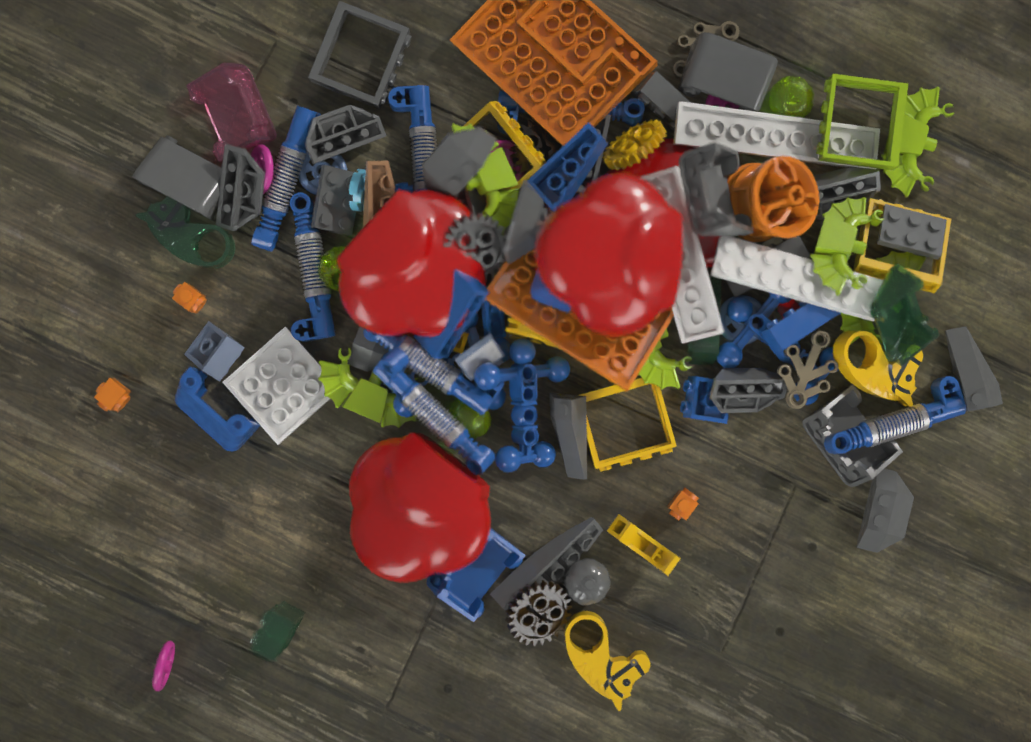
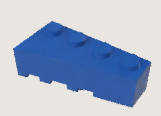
[761,301,841,354]

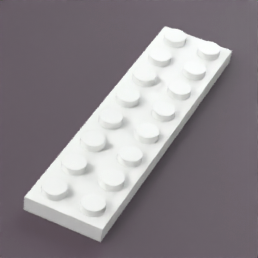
[641,166,724,343]
[711,236,883,321]

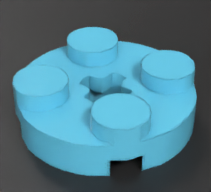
[349,169,366,212]

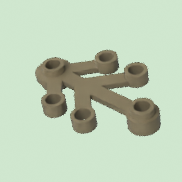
[672,21,739,79]
[777,331,838,409]

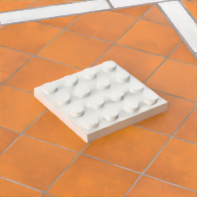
[222,327,330,445]

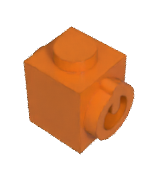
[172,282,207,314]
[94,378,131,413]
[667,487,699,520]

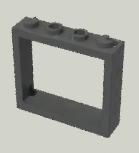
[308,1,412,109]

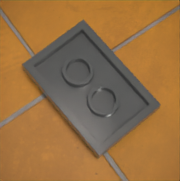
[311,165,356,236]
[877,204,947,260]

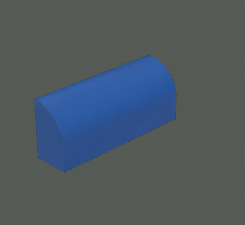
[414,270,490,359]

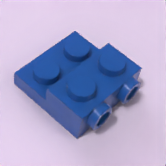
[680,376,729,424]

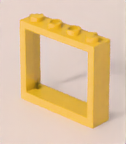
[464,101,546,192]
[853,198,951,293]
[579,378,677,472]

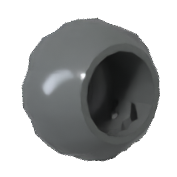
[564,558,611,605]

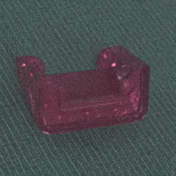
[186,63,276,162]

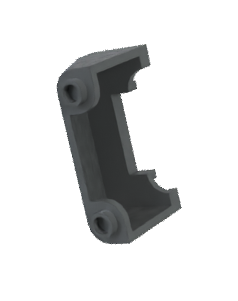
[678,32,778,112]
[132,135,223,221]
[679,142,754,236]
[802,384,903,487]

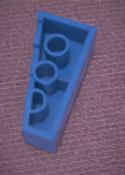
[527,122,608,211]

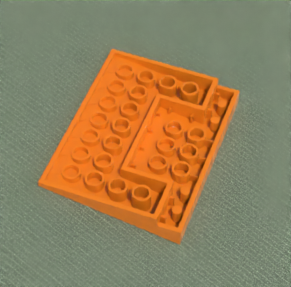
[450,0,658,146]
[485,203,674,392]

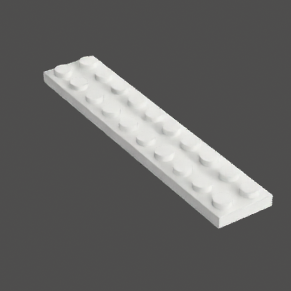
[673,101,880,169]

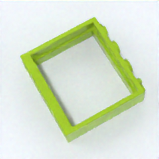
[816,74,908,170]

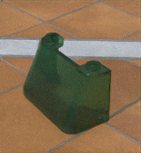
[869,264,940,366]

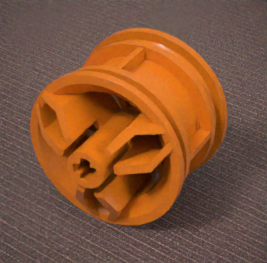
[727,156,819,242]

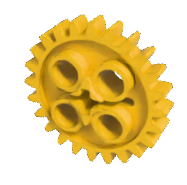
[602,119,667,171]

